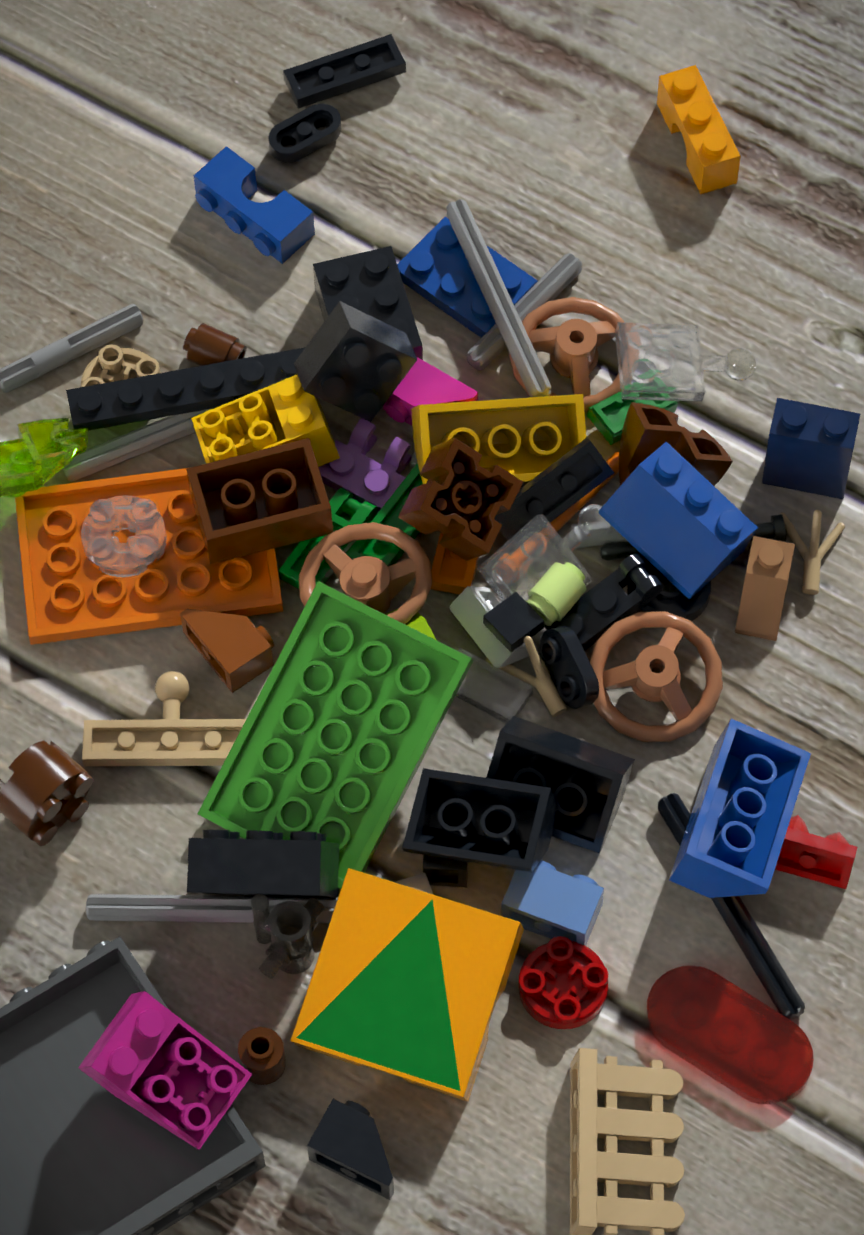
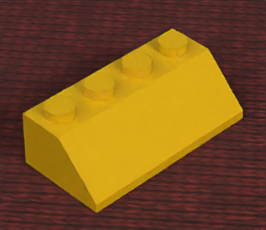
[411,394,586,484]

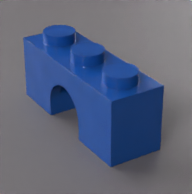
[193,146,315,264]

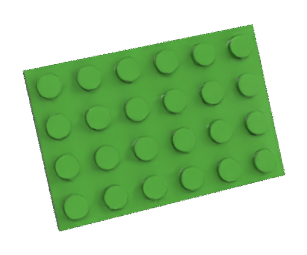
[197,581,474,889]

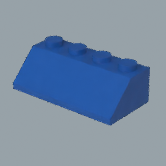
[669,718,811,898]

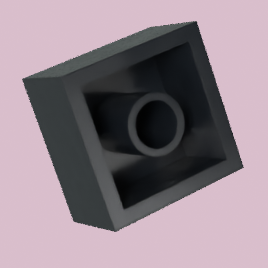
[294,301,417,422]

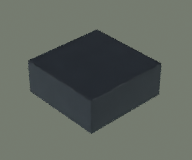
[483,592,544,652]
[423,855,468,888]

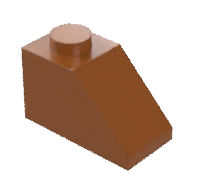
[180,609,275,693]

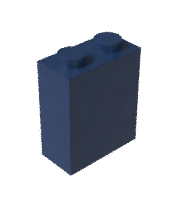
[762,398,861,499]

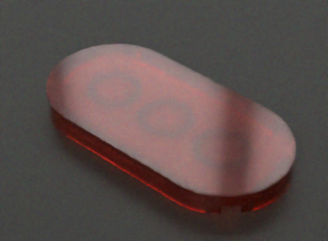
[647,965,814,1104]

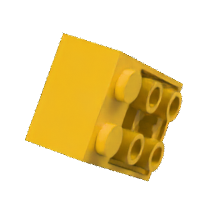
[191,374,340,467]

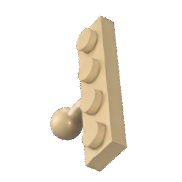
[82,671,246,767]

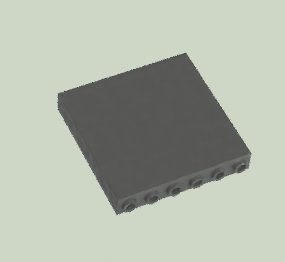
[0,936,266,1235]

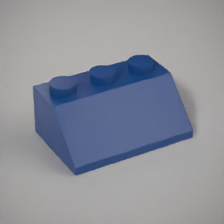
[598,442,758,599]

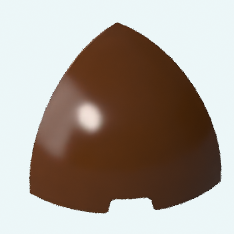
[619,402,733,486]

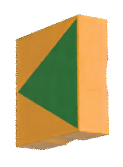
[291,868,524,1101]

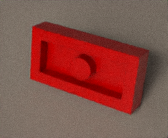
[775,814,858,889]

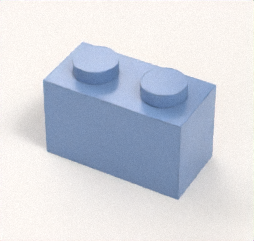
[501,860,604,946]

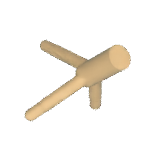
[779,510,845,595]
[485,636,567,717]

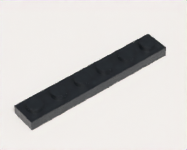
[66,347,306,433]

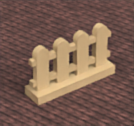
[570,1048,685,1235]

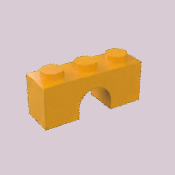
[657,65,741,194]

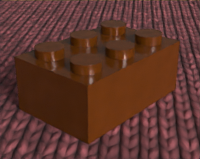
[187,438,333,564]

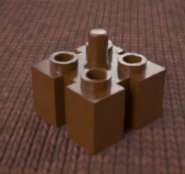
[398,437,523,561]

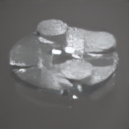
[81,495,167,577]

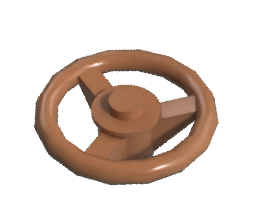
[509,297,639,412]
[299,522,432,624]
[589,611,723,742]

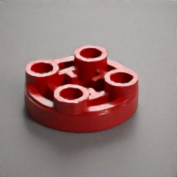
[519,936,608,1029]

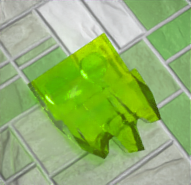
[0,418,88,498]

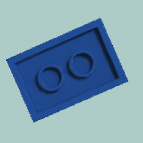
[397,217,538,338]

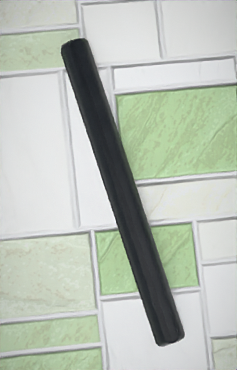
[658,793,805,1021]

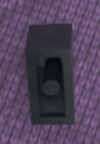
[307,1098,394,1200]

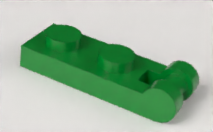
[279,488,378,589]

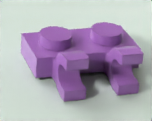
[318,418,412,513]

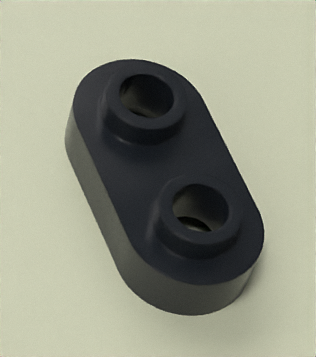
[268,104,341,163]
[539,626,599,709]

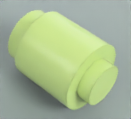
[526,562,587,626]

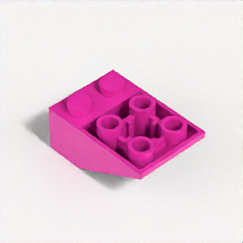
[78,991,252,1150]

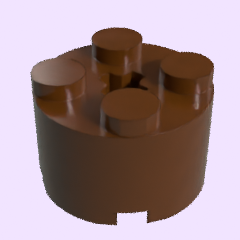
[0,740,94,846]

